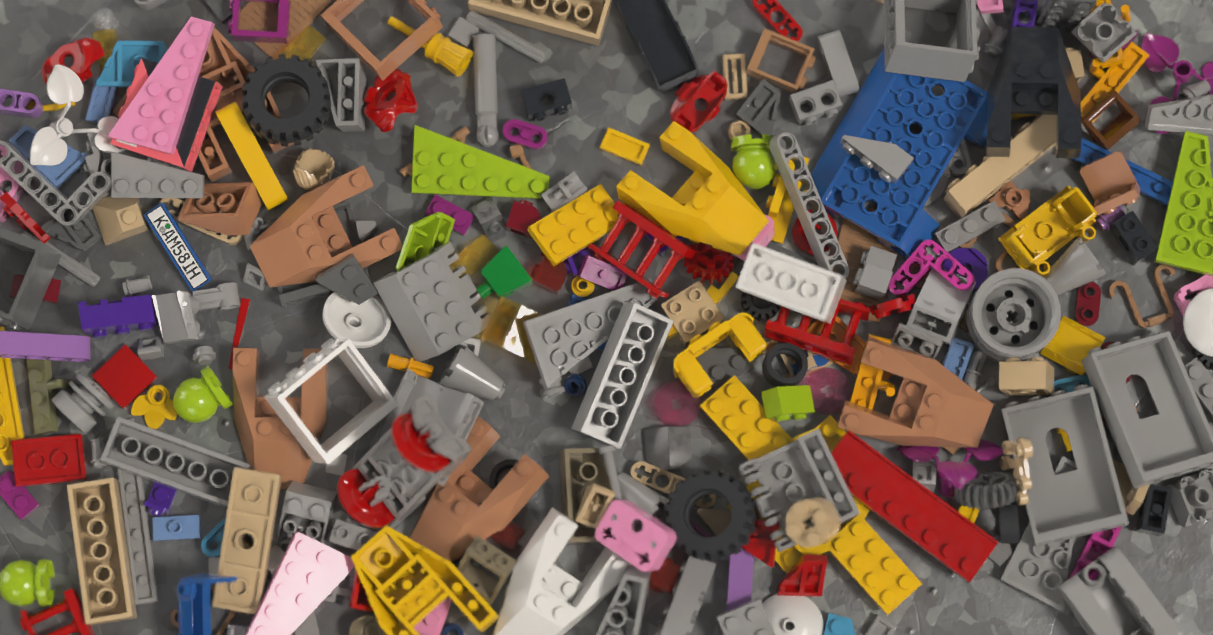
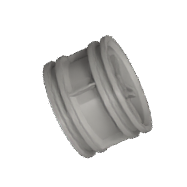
[965,268,1061,363]

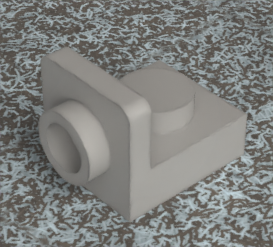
[912,461,936,493]

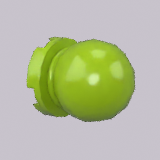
[731,134,777,189]
[173,366,233,424]
[0,559,55,606]

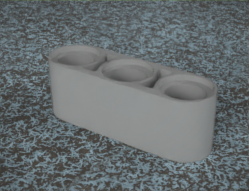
[817,30,859,97]

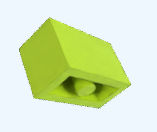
[761,385,815,422]

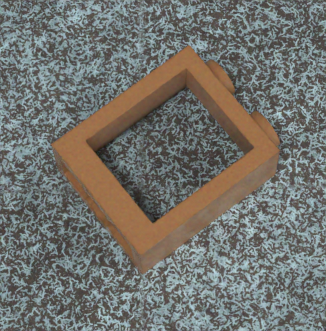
[746,28,816,94]

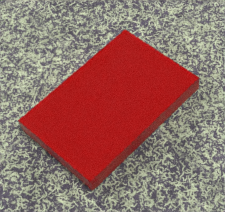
[11,434,86,487]

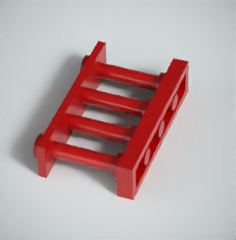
[588,200,696,298]
[764,299,870,365]
[19,588,95,635]

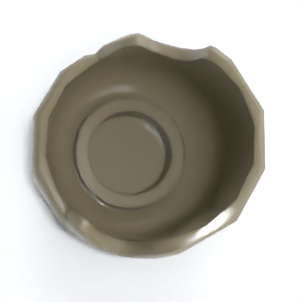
[349,615,387,635]

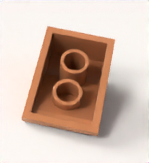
[178,182,263,235]

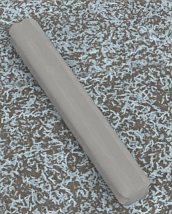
[466,10,547,63]
[22,229,100,287]

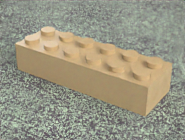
[468,0,611,46]
[943,114,1057,220]
[67,478,137,626]

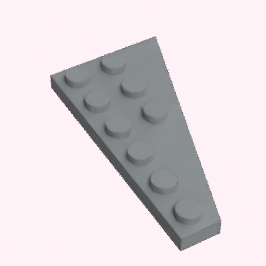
[523,278,658,388]
[999,456,1077,612]

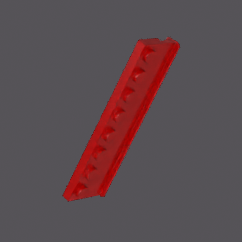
[831,430,999,583]

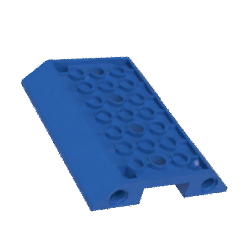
[801,50,987,263]

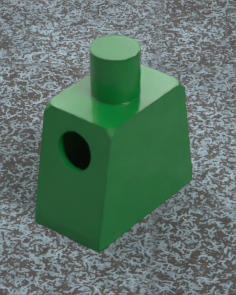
[476,245,533,300]

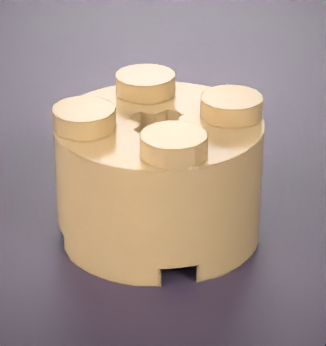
[786,497,840,547]

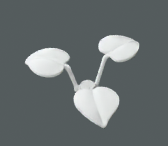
[30,65,126,166]

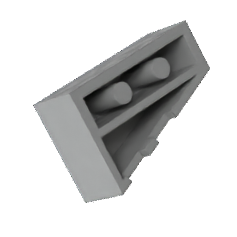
[316,58,367,132]

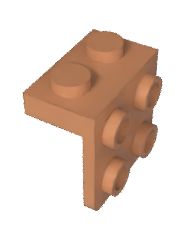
[1080,151,1141,216]

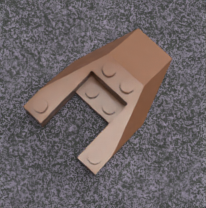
[198,27,294,182]
[250,165,403,287]
[837,336,993,448]
[233,348,329,490]
[410,416,549,563]

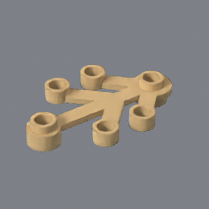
[999,437,1033,505]

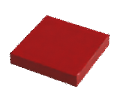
[92,344,158,409]

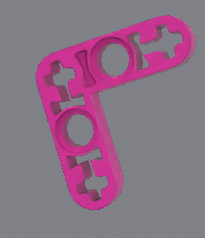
[888,240,975,297]

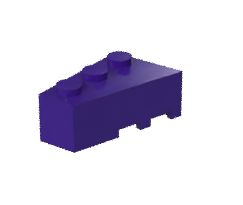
[78,295,158,339]

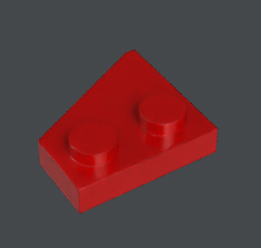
[0,192,51,243]
[741,519,779,567]
[777,555,827,597]

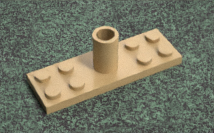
[212,467,282,614]

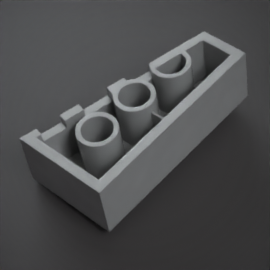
[655,555,716,635]
[596,565,651,635]

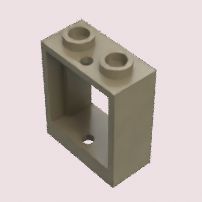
[457,536,517,606]

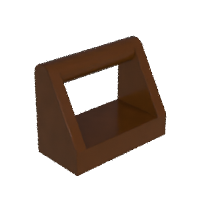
[1081,90,1141,150]

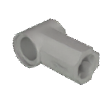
[192,282,240,312]

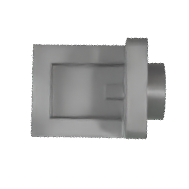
[471,197,506,238]

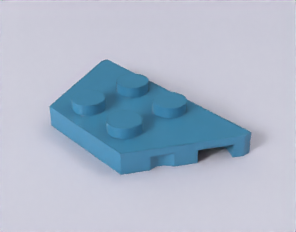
[96,41,168,87]

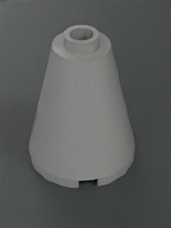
[1042,237,1106,296]
[439,344,505,401]
[617,473,669,530]

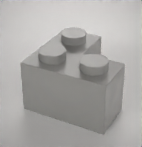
[852,246,897,301]

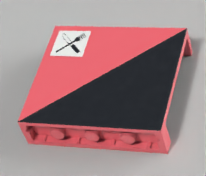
[110,58,223,172]

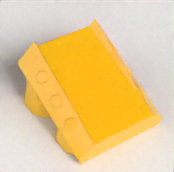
[1040,315,1105,376]

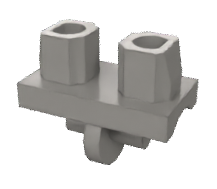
[541,172,588,212]

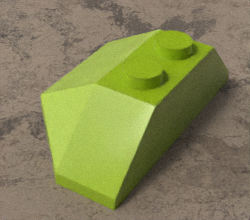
[396,212,455,272]

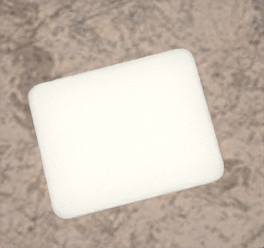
[325,454,347,475]

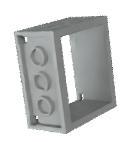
[884,0,980,82]

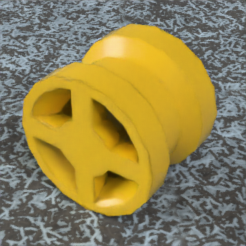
[957,504,979,523]

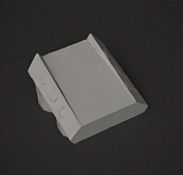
[1071,3,1137,63]
[152,291,200,344]
[1166,468,1213,527]

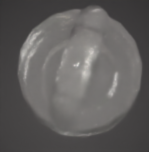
[95,7,119,31]

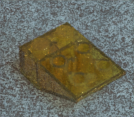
[482,296,541,365]

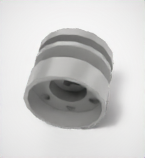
[51,372,114,434]

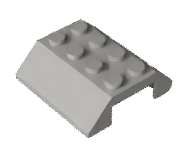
[373,241,494,362]
[738,428,860,552]

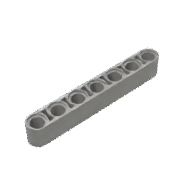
[769,132,849,282]

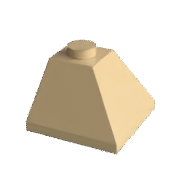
[93,196,149,245]

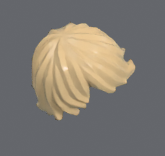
[293,148,335,190]

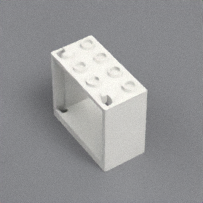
[736,243,846,324]
[264,338,398,464]

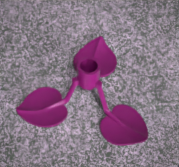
[1141,33,1213,134]
[896,439,1003,497]

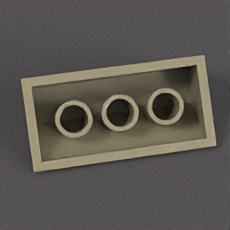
[559,448,614,545]

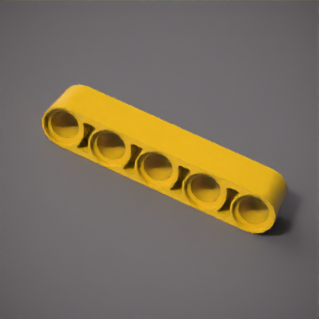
[215,101,288,210]

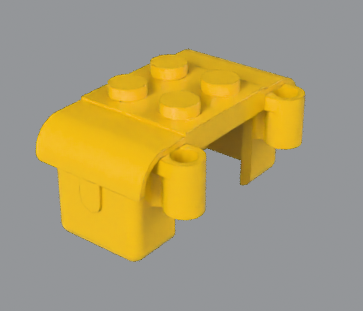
[998,185,1097,276]
[673,313,767,398]

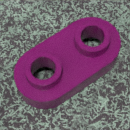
[503,119,548,150]

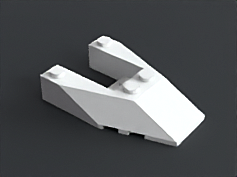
[493,507,632,635]

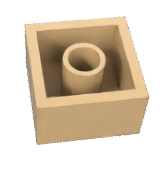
[999,357,1054,396]

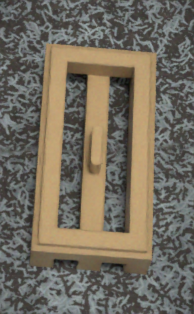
[722,54,748,101]

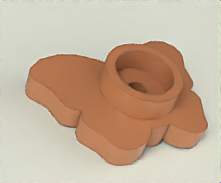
[988,182,1030,221]

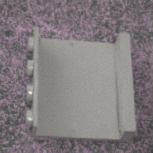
[368,369,484,486]

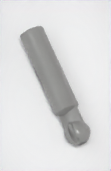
[473,34,499,147]

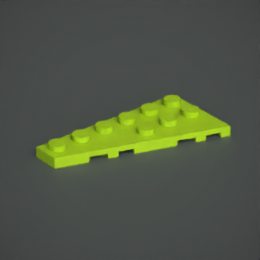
[412,125,549,200]
[1155,131,1213,276]

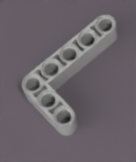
[0,141,111,226]

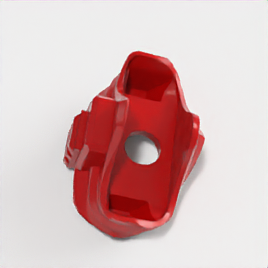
[41,37,105,85]
[363,68,418,133]
[670,71,727,132]

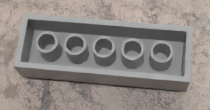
[571,301,674,449]
[100,417,251,509]

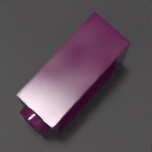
[228,0,291,44]

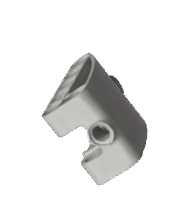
[1058,546,1183,635]

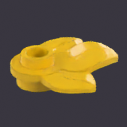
[131,385,177,430]

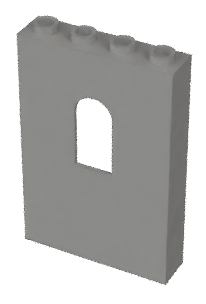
[1082,331,1213,489]
[1002,385,1129,547]

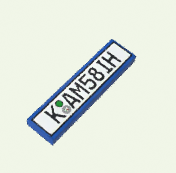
[144,202,213,292]

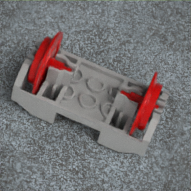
[337,394,472,532]

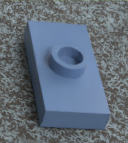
[85,77,118,124]
[942,337,974,380]
[153,515,201,541]

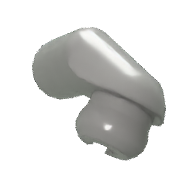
[244,217,264,251]

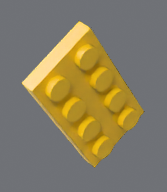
[527,184,619,267]

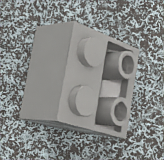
[891,323,943,359]

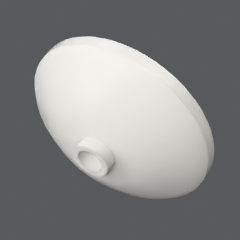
[1183,288,1213,357]
[322,292,391,348]
[762,594,824,635]

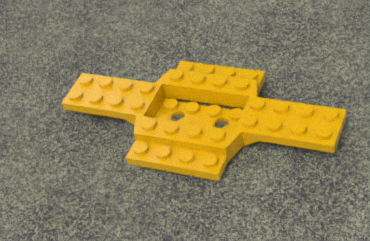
[700,375,922,615]

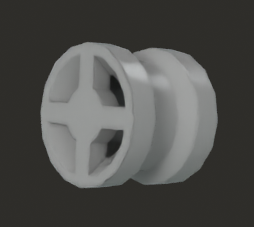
[539,376,565,398]

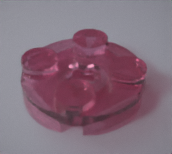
[805,368,851,415]
[655,381,701,426]

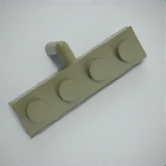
[27,359,78,435]

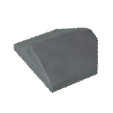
[644,426,692,470]

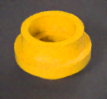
[572,276,594,297]

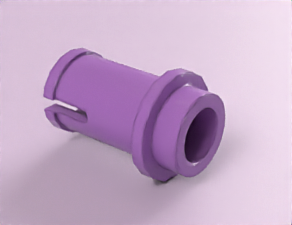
[1095,206,1125,231]

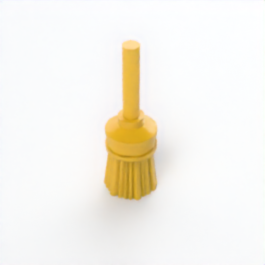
[388,16,474,77]

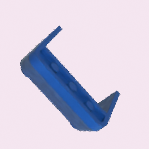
[177,574,237,635]

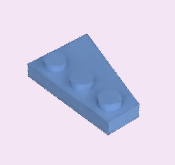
[9,125,89,188]

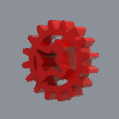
[684,242,734,284]

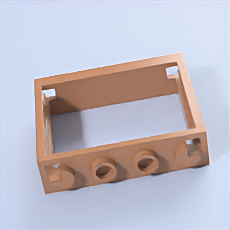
[321,0,443,81]

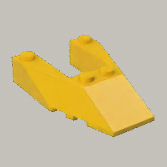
[616,121,769,256]
[351,525,499,635]

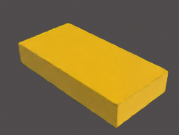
[599,127,650,166]

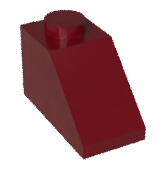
[506,200,542,239]

